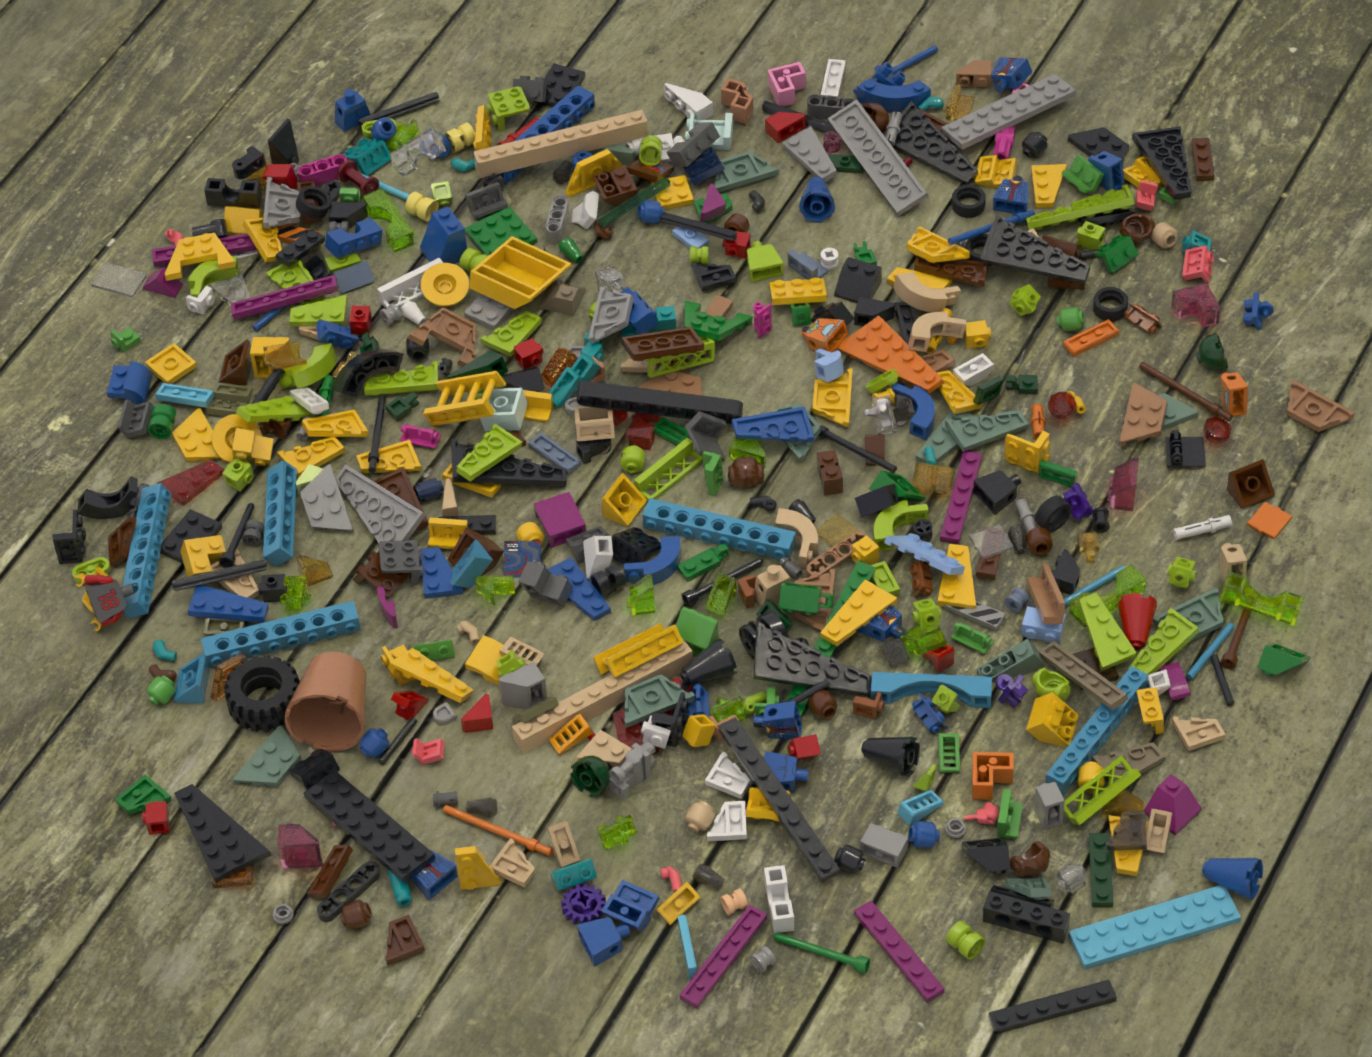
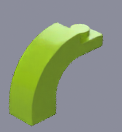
[188,256,239,298]
[279,343,337,389]
[874,500,928,551]

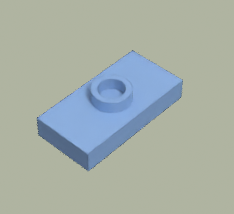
[672,227,710,248]

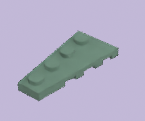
[915,410,978,465]

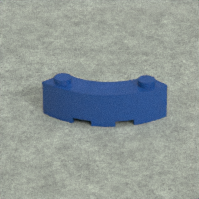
[857,78,931,113]

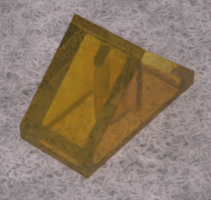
[296,554,333,587]
[1102,789,1144,821]

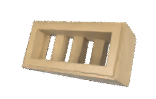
[442,478,459,517]
[499,637,545,666]

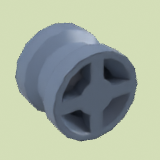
[1005,588,1029,613]

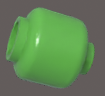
[1057,307,1085,332]
[146,675,176,705]

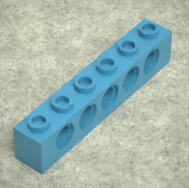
[263,460,297,567]

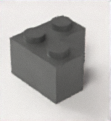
[518,561,573,607]

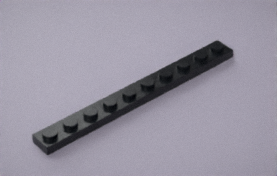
[718,717,840,883]

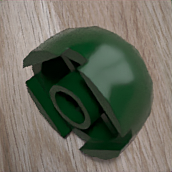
[1196,333,1228,371]
[570,755,611,797]

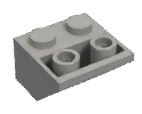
[498,662,547,710]

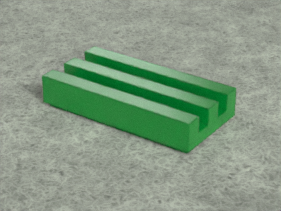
[651,417,690,446]
[1039,460,1077,487]

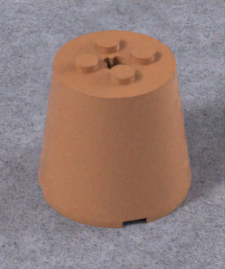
[285,652,367,752]

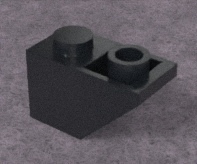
[329,202,368,229]
[854,297,895,326]
[811,301,854,327]
[1051,549,1080,595]

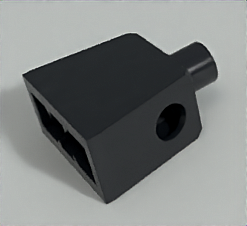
[973,470,1021,515]

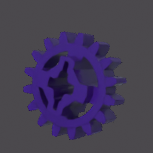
[561,883,606,925]

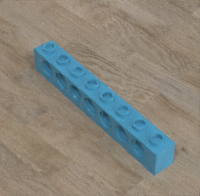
[122,483,171,619]
[642,498,796,560]
[201,600,361,668]
[1045,666,1149,797]

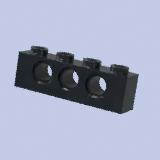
[983,891,1070,944]

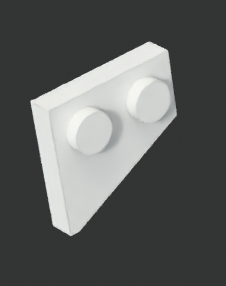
[705,752,751,799]
[707,801,747,841]

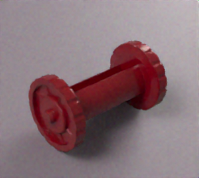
[337,160,379,198]

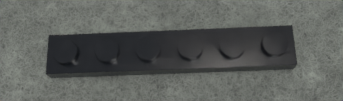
[988,980,1117,1034]

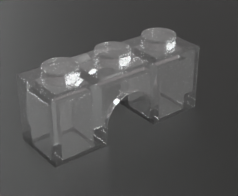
[390,127,446,178]

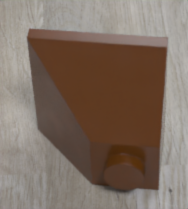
[447,528,504,578]

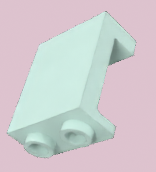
[685,113,733,150]

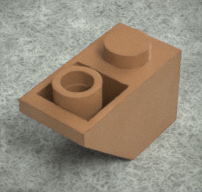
[956,60,992,87]

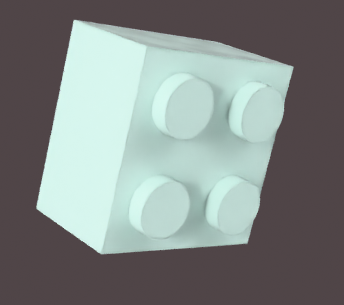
[480,388,528,431]

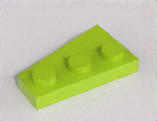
[289,295,348,327]
[480,311,542,357]

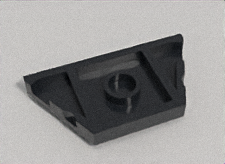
[1067,127,1129,161]

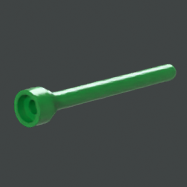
[774,933,870,974]

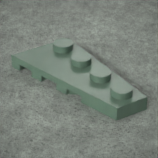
[945,410,1029,452]

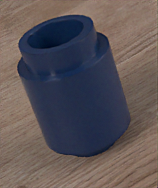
[414,478,444,501]

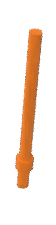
[443,805,553,856]

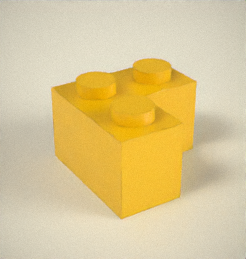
[232,428,274,466]
[180,535,226,577]

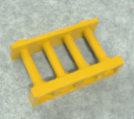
[423,371,506,426]
[593,623,683,677]

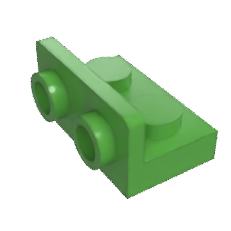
[1062,155,1104,193]
[702,451,724,496]
[997,789,1023,839]

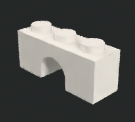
[764,865,794,934]

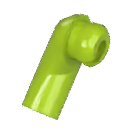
[743,691,766,714]

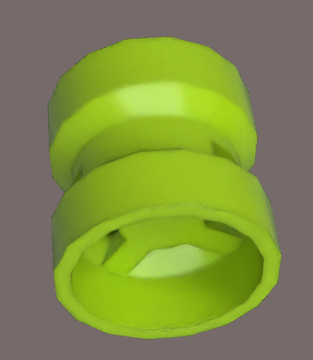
[690,246,709,264]

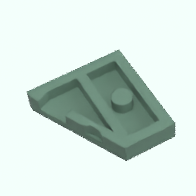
[1005,877,1051,900]

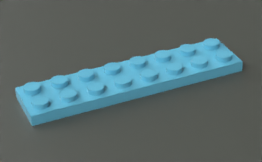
[1068,885,1241,969]

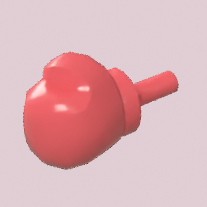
[964,802,1000,825]

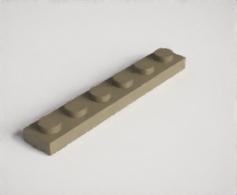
[1039,641,1128,711]

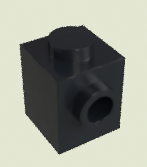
[258,574,287,602]

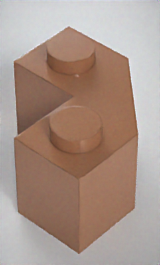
[721,78,753,124]

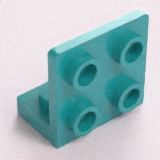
[343,138,392,176]

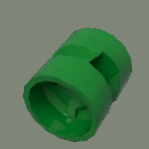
[148,404,176,439]

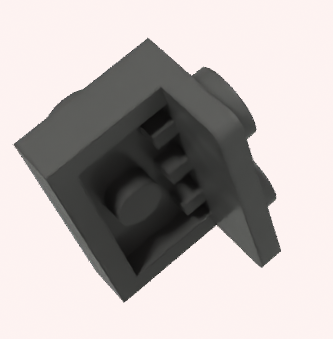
[513,75,551,102]
[465,182,508,218]
[118,399,154,439]

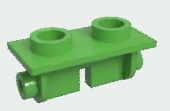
[951,622,995,654]
[413,639,455,661]

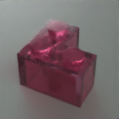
[1171,283,1221,327]

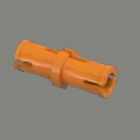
[1031,404,1046,440]

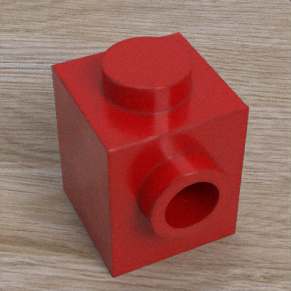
[723,231,751,259]
[349,305,372,334]
[513,338,544,370]
[788,734,821,761]
[142,801,169,835]

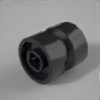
[590,564,626,597]

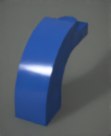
[892,383,935,440]
[624,536,681,586]

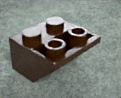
[592,166,638,209]

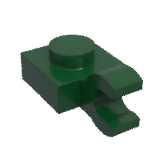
[360,332,380,353]
[1005,375,1038,394]
[385,392,419,421]

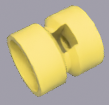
[444,122,475,153]
[405,192,439,222]

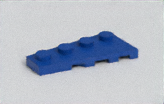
[188,585,269,623]

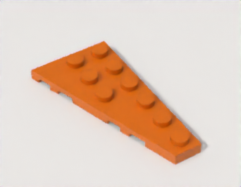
[836,316,944,394]

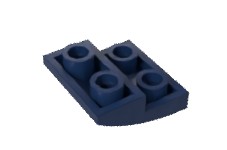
[683,147,725,186]

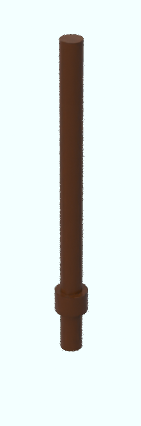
[1139,362,1233,422]

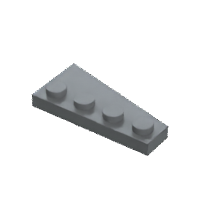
[782,126,837,182]

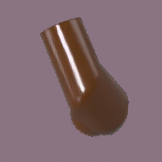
[149,664,177,681]

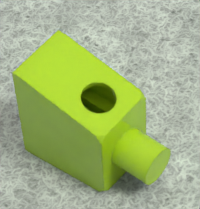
[747,241,784,282]

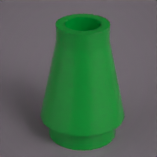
[558,237,584,263]

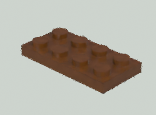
[622,327,704,361]

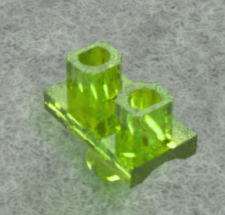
[280,575,311,611]
[709,696,746,723]
[597,815,637,850]

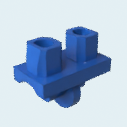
[874,62,905,86]
[1243,292,1274,329]

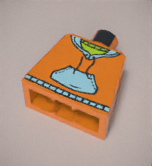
[801,318,849,353]
[1219,372,1248,417]

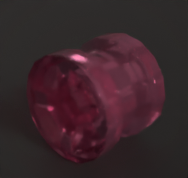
[823,131,840,153]

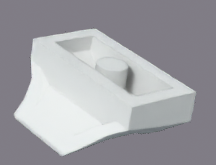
[571,191,599,229]
[953,353,994,386]

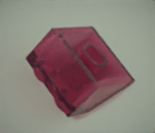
[1107,457,1139,511]
[277,823,324,868]

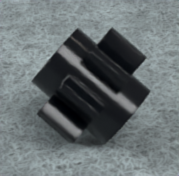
[483,173,505,191]

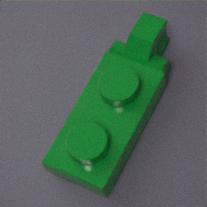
[677,544,729,582]

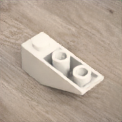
[664,83,713,120]

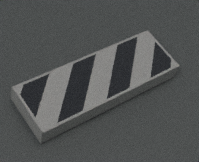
[944,601,1005,631]

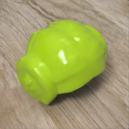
[1031,668,1071,701]

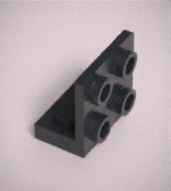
[53,510,86,564]
[612,527,661,565]
[651,692,689,747]

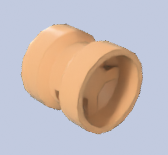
[720,888,748,916]

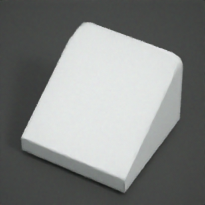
[1148,670,1171,696]

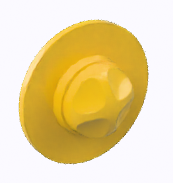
[421,263,469,307]
[212,414,262,463]

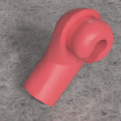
[165,229,184,246]
[660,866,682,892]

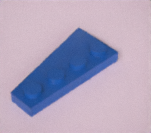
[732,407,814,442]
[547,557,611,621]

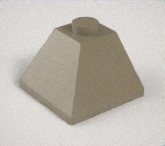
[539,281,586,316]

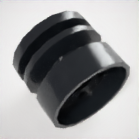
[739,611,789,660]

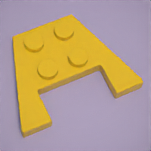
[165,233,236,281]

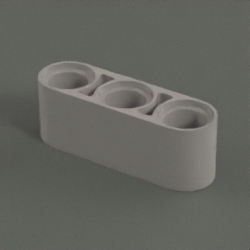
[545,195,569,244]

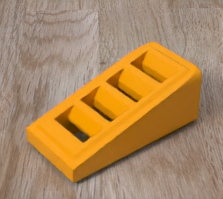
[549,714,593,756]

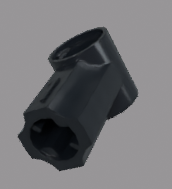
[192,219,229,238]

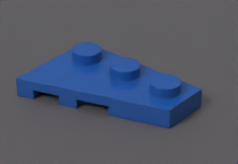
[420,547,463,599]

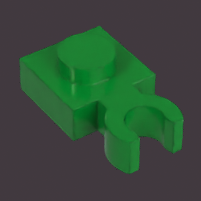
[853,241,877,265]

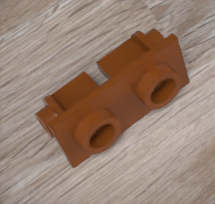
[1124,302,1162,334]
[910,559,933,598]

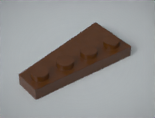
[914,256,988,287]

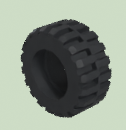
[224,655,300,732]

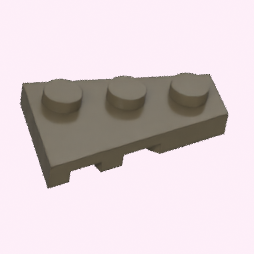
[1092,742,1166,781]

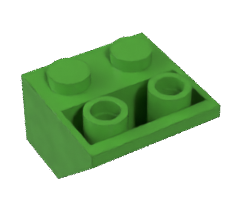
[676,606,719,656]

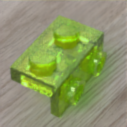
[385,119,419,154]

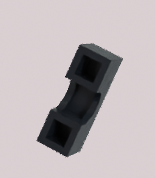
[204,178,262,208]

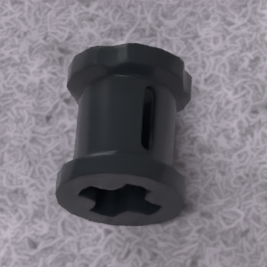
[1092,507,1110,533]

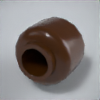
[724,213,750,233]
[1026,527,1053,556]
[808,690,838,719]
[340,900,372,930]

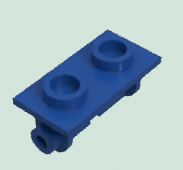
[688,684,709,717]
[912,693,948,733]

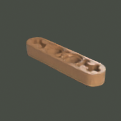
[806,531,866,578]

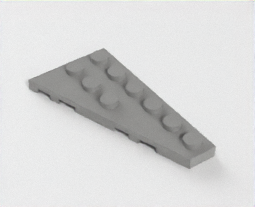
[336,464,426,543]

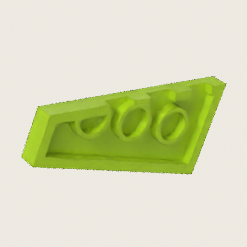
[266,260,326,305]
[364,361,439,396]
[236,396,314,423]
[456,423,522,481]
[1078,592,1136,672]
[1128,607,1200,675]

